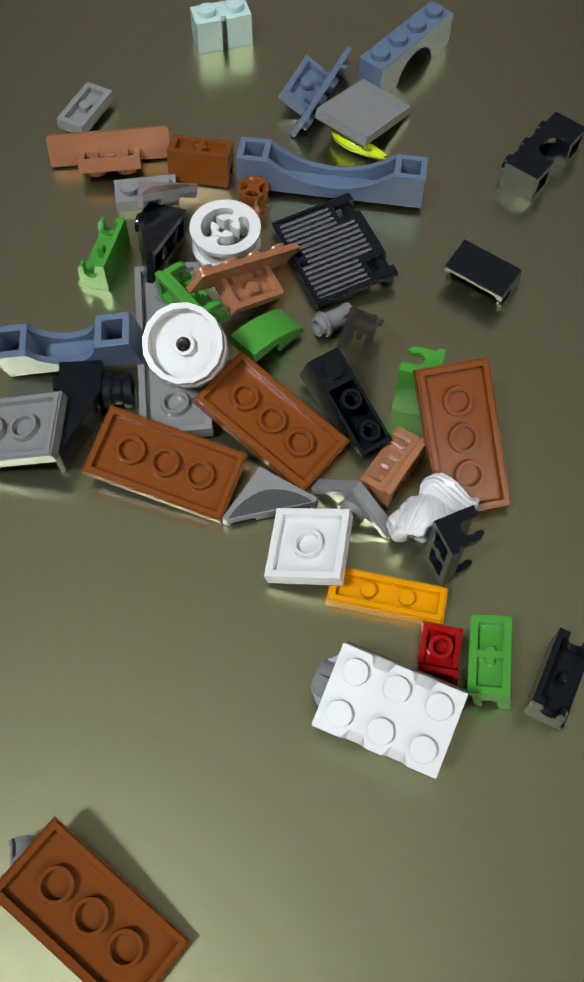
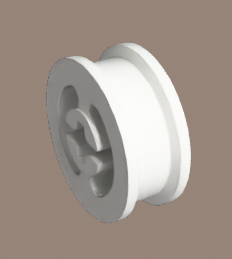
[189,199,261,267]

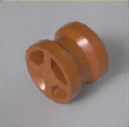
[238,175,269,216]

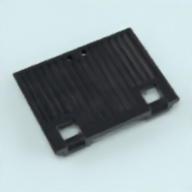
[271,193,398,308]

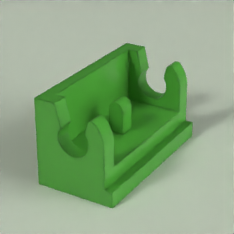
[77,217,130,292]
[154,262,228,324]
[392,346,446,417]
[467,614,513,709]

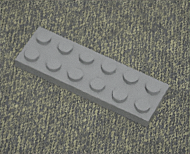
[134,261,213,437]

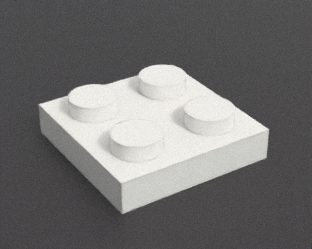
[264,508,353,586]

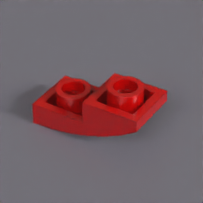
[416,622,463,685]

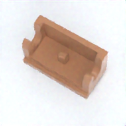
[358,427,426,511]

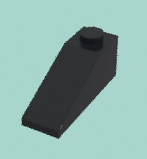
[135,202,186,284]

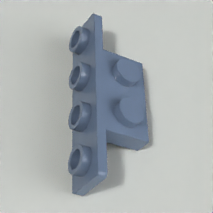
[277,45,352,137]

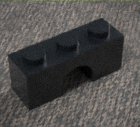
[500,112,584,203]

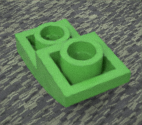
[230,309,303,363]

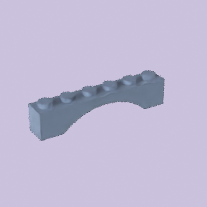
[236,136,429,208]

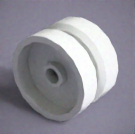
[142,302,229,389]

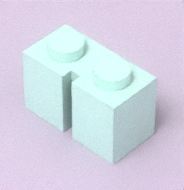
[190,0,253,55]

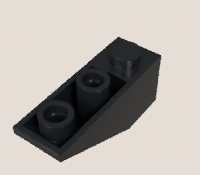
[300,347,392,457]
[53,360,107,472]

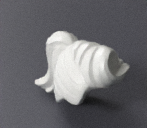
[386,473,479,543]

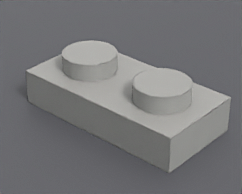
[56,82,114,133]
[114,174,179,212]

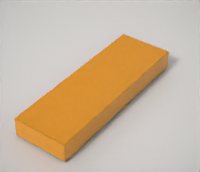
[326,567,448,625]

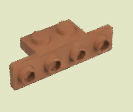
[46,125,170,177]
[186,242,300,315]

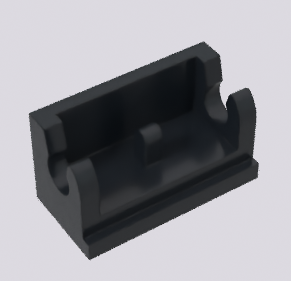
[444,239,522,307]
[424,505,485,586]
[522,628,584,730]

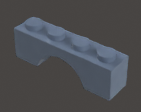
[358,1,453,92]
[0,311,143,376]

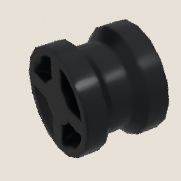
[102,372,136,409]

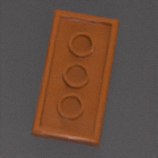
[193,351,350,491]
[412,357,511,511]
[81,405,248,524]
[0,816,191,982]

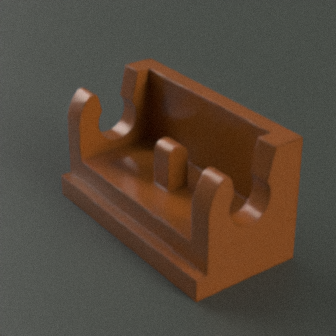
[167,134,234,188]

